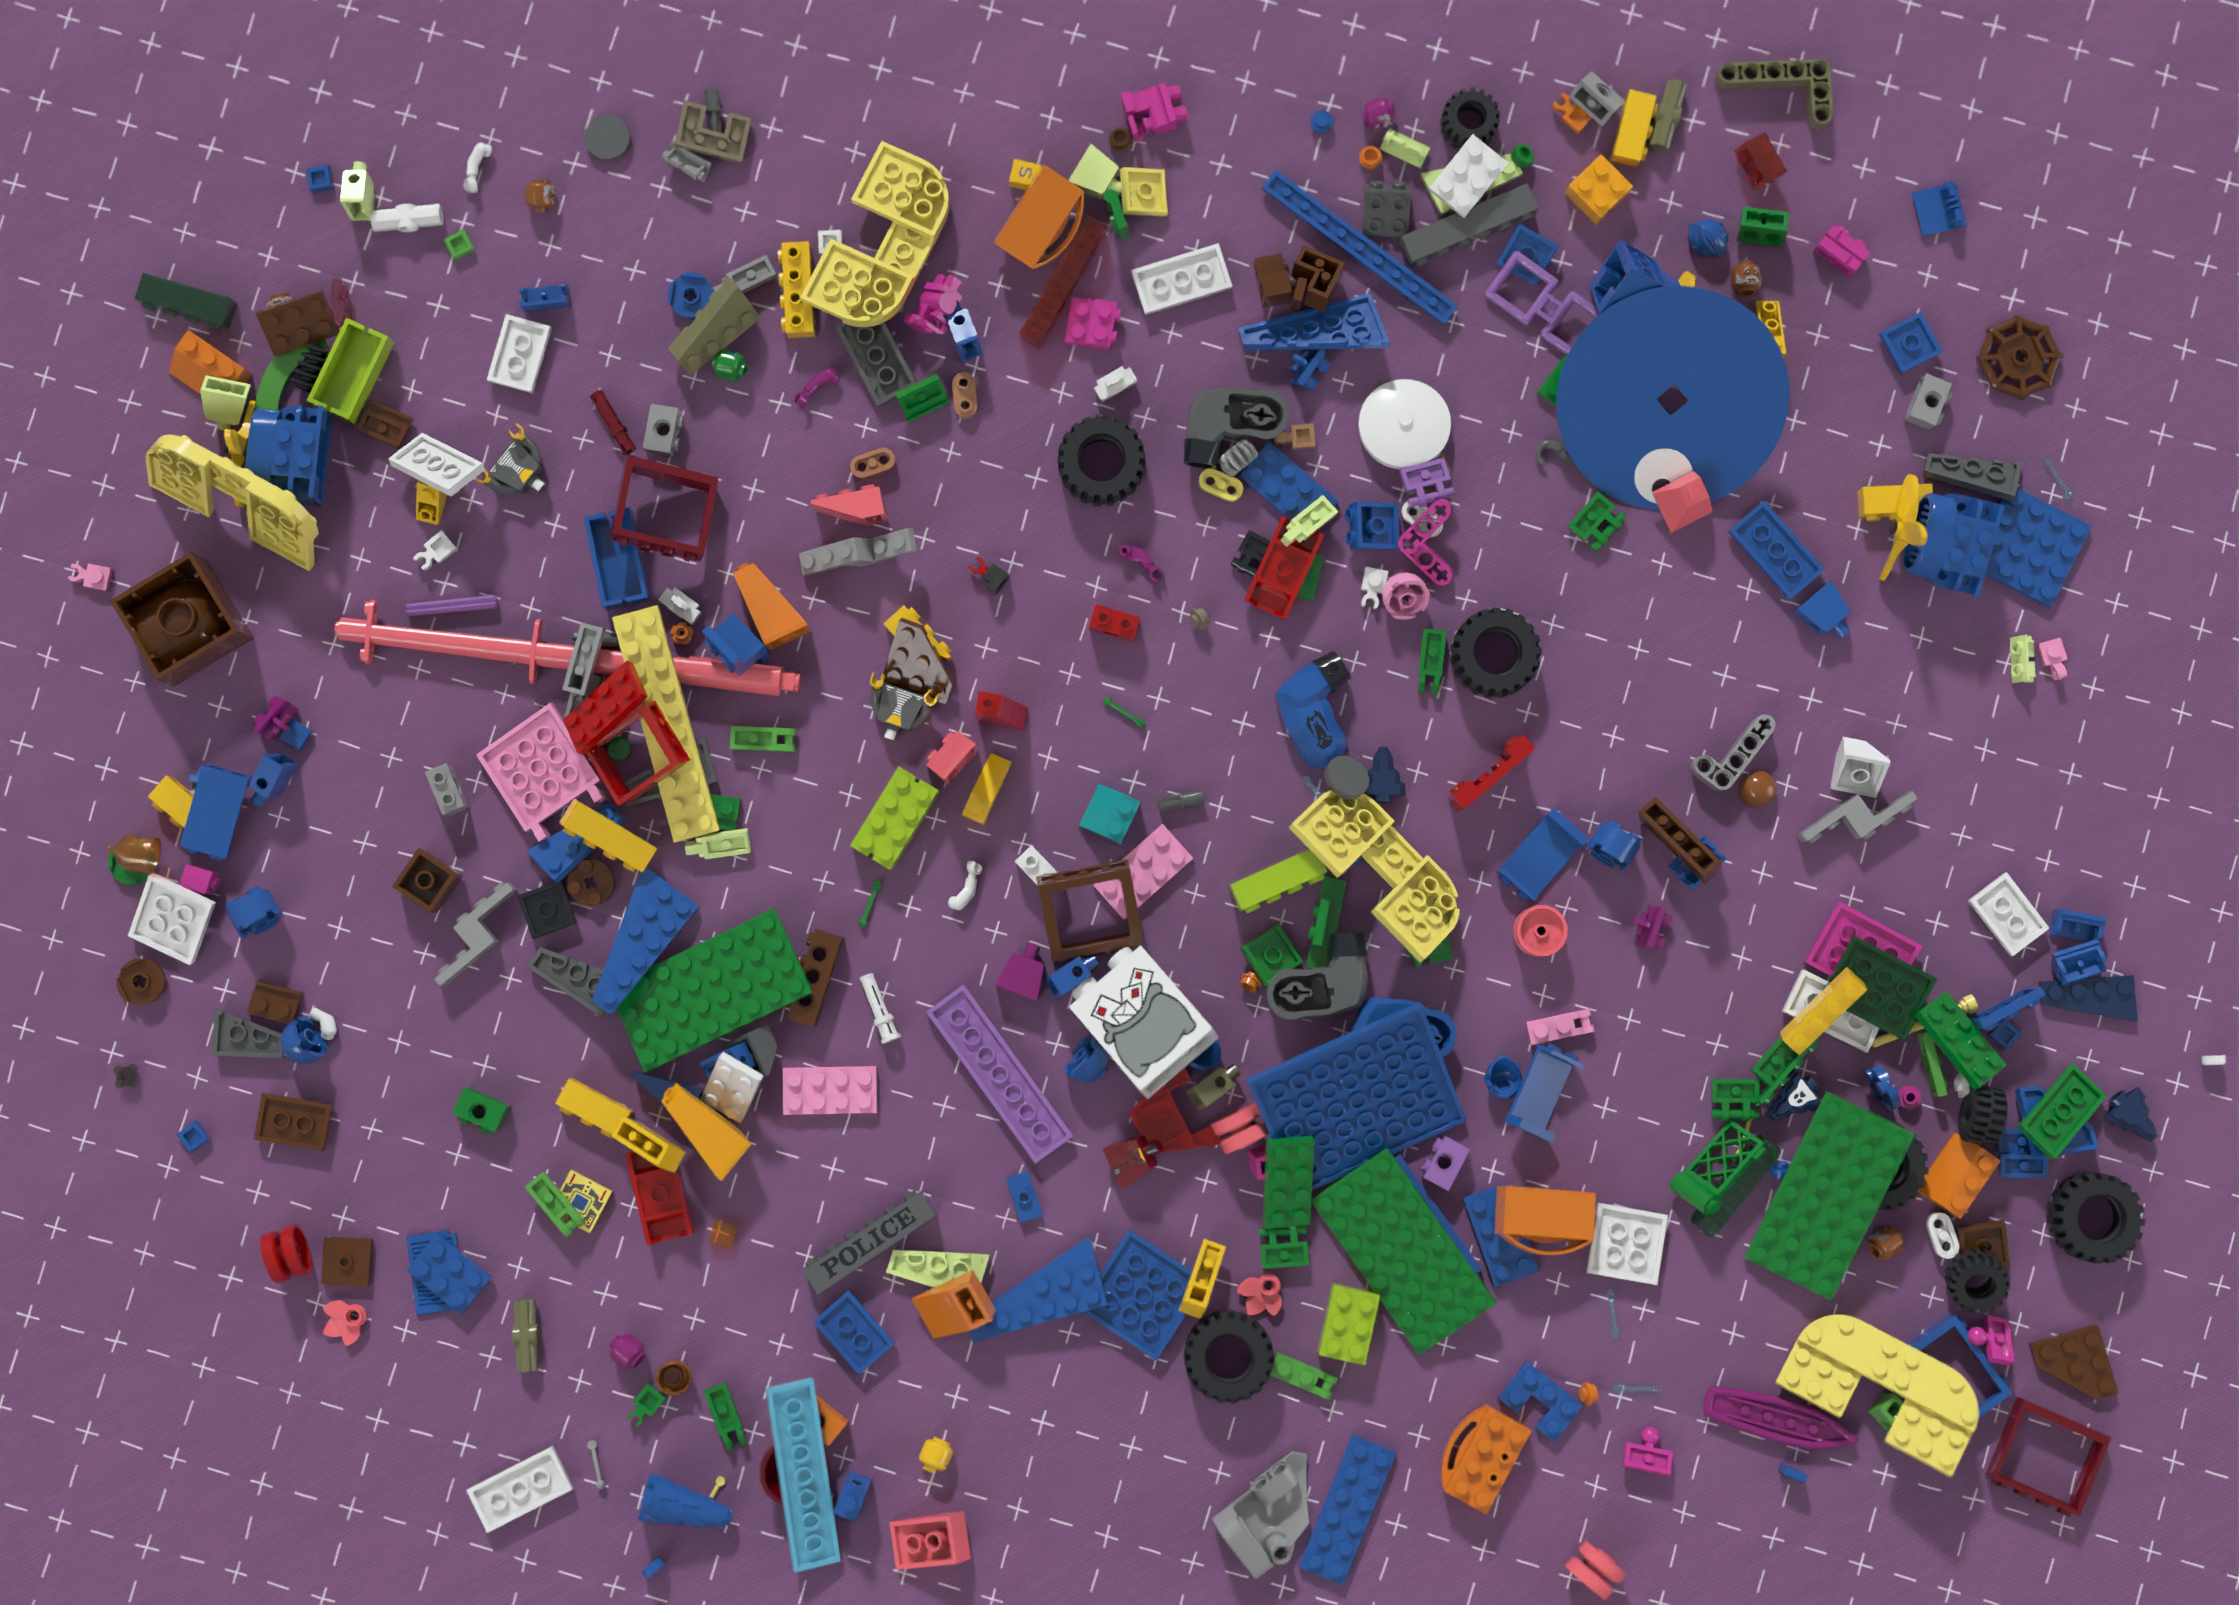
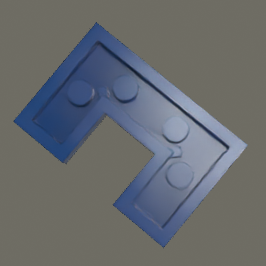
[1498,1361,1583,1442]

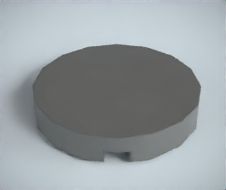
[584,115,631,161]
[1324,756,1369,799]

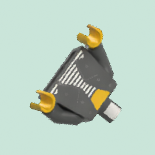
[474,423,547,495]
[870,672,940,742]

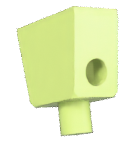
[1068,144,1122,200]
[340,161,374,221]
[200,375,251,430]

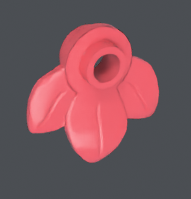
[1237,1274,1282,1316]
[323,1300,367,1346]

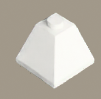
[1830,737,1890,798]

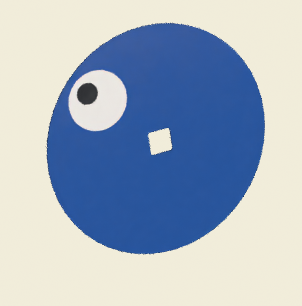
[1556,286,1790,511]

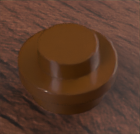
[1109,128,1132,151]

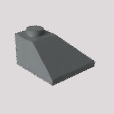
[721,1025,777,1077]

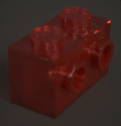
[1734,132,1787,191]

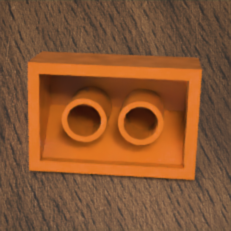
[169,330,252,394]
[1918,1132,2000,1219]

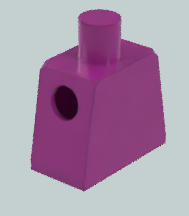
[995,943,1045,1001]

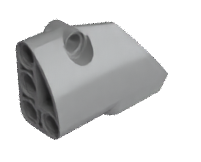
[1212,1451,1309,1579]

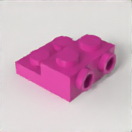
[1065,297,1121,351]

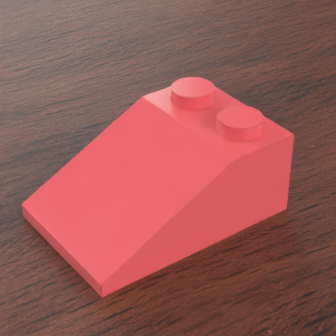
[926,730,979,785]
[889,1511,971,1570]

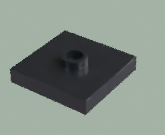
[517,880,578,939]

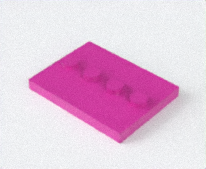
[1804,901,1922,976]

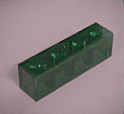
[134,273,237,330]

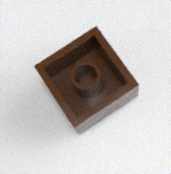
[392,848,463,914]

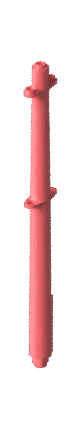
[334,600,801,697]

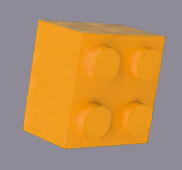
[1565,154,1633,225]

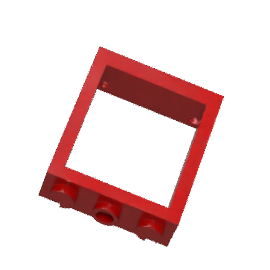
[586,701,691,806]

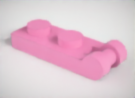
[1525,1009,1595,1045]

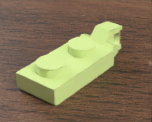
[1280,495,1338,547]
[685,828,751,859]

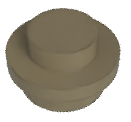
[1189,607,1210,630]

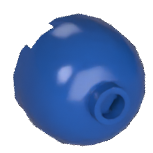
[281,1017,329,1064]
[1064,1036,1109,1083]

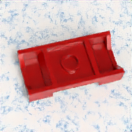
[1244,516,1324,620]
[1448,734,1536,812]
[625,1142,695,1245]

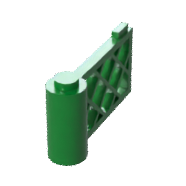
[1670,1119,1766,1215]

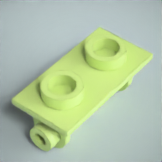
[1380,128,1430,168]
[2010,635,2036,683]

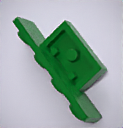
[1306,877,1346,969]
[1750,1035,1821,1106]

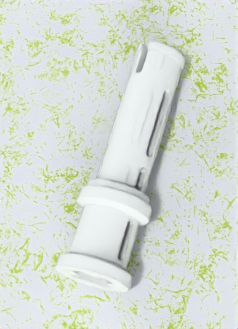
[859,973,901,1044]

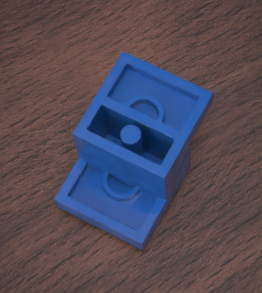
[702,613,770,676]

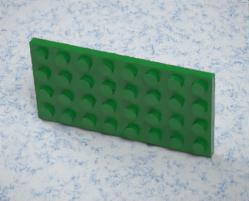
[617,908,814,1073]
[1744,1091,1915,1301]
[1311,1147,1497,1355]

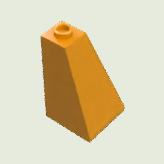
[661,1083,751,1181]

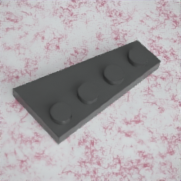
[1922,453,2022,502]
[624,737,718,807]
[527,947,606,1018]

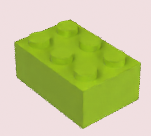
[1317,1283,1380,1365]

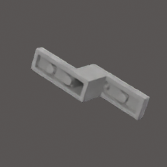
[799,528,917,576]
[562,622,606,719]
[1797,791,1918,843]
[435,882,518,986]

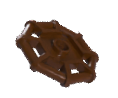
[1976,315,2063,400]

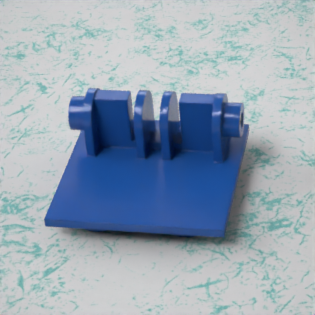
[1912,181,1967,236]

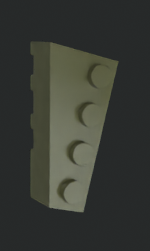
[668,276,761,376]

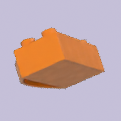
[993,164,1084,269]
[1494,1186,1596,1255]
[1440,1404,1532,1515]

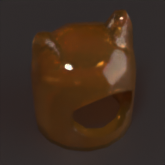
[107,833,161,874]

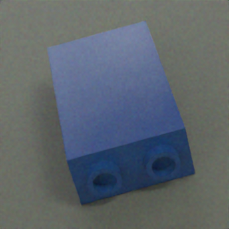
[180,763,253,861]
[1497,808,1589,903]
[1505,1044,1585,1143]

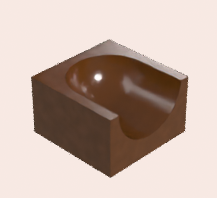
[110,552,254,686]

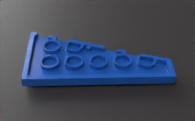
[1238,293,1390,350]
[592,867,699,1016]
[970,1236,1108,1342]

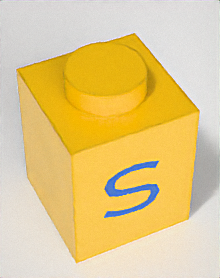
[1009,159,1041,190]

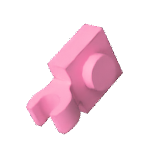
[2036,638,2068,681]

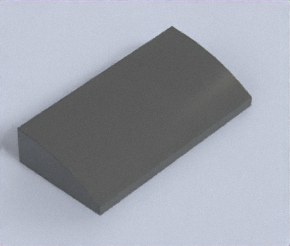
[835,321,918,407]

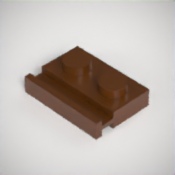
[356,400,414,449]
[247,981,303,1024]

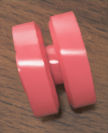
[1512,905,1568,957]
[1211,1102,1269,1154]
[1565,1540,1627,1601]

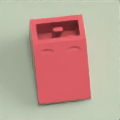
[811,485,888,526]

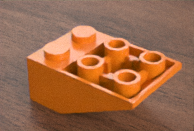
[911,1270,995,1339]

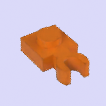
[1552,93,1592,135]

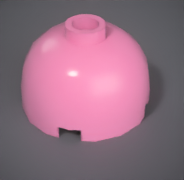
[1382,572,1430,620]

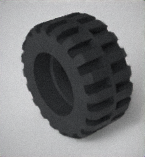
[1057,415,1145,507]
[1450,608,1542,699]
[1877,1123,1929,1211]
[2046,1172,2145,1264]
[1184,1310,1274,1404]

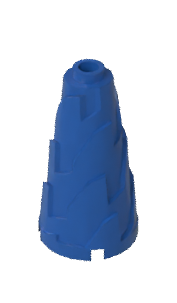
[637,1473,733,1529]

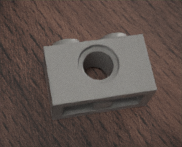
[1568,71,1626,126]
[1904,373,1952,430]
[643,404,684,457]
[425,763,470,817]

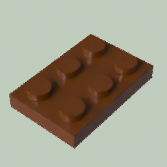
[256,289,340,357]
[253,1093,334,1151]

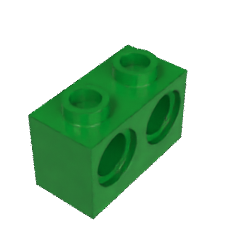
[1736,207,1789,247]

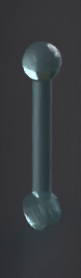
[2043,457,2074,499]
[1302,775,1321,798]
[1606,1289,1620,1339]
[1612,1384,1662,1394]

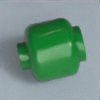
[712,349,748,382]

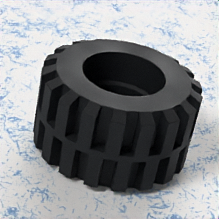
[1440,87,1500,149]
[1958,1085,2007,1147]
[1945,1248,2010,1314]

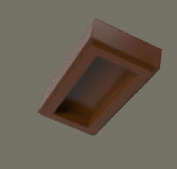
[1291,277,1307,312]

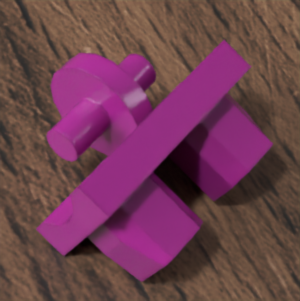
[253,696,299,741]
[1632,905,1673,949]

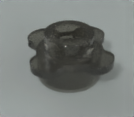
[114,1064,139,1088]

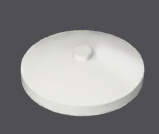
[1358,379,1451,470]

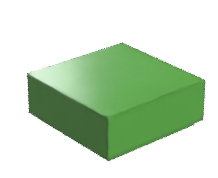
[443,229,476,261]

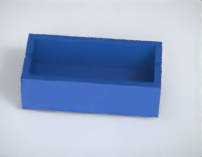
[584,507,651,611]

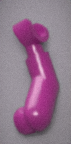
[794,368,840,409]
[1119,545,1164,582]

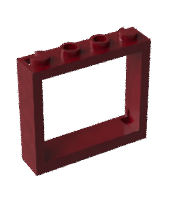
[609,455,719,562]
[1985,1397,2112,1517]

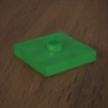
[1240,924,1304,987]

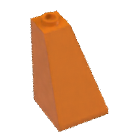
[733,563,812,651]

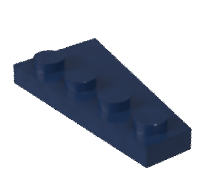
[2038,975,2138,1022]

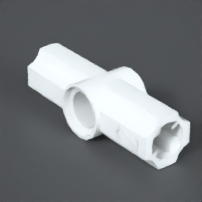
[370,204,444,232]

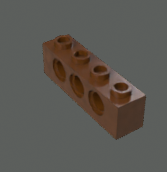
[1638,797,1722,885]
[785,929,844,1026]

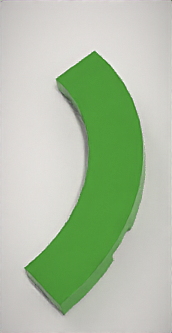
[255,339,329,410]

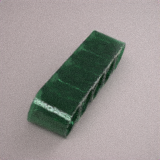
[1691,1133,1781,1238]

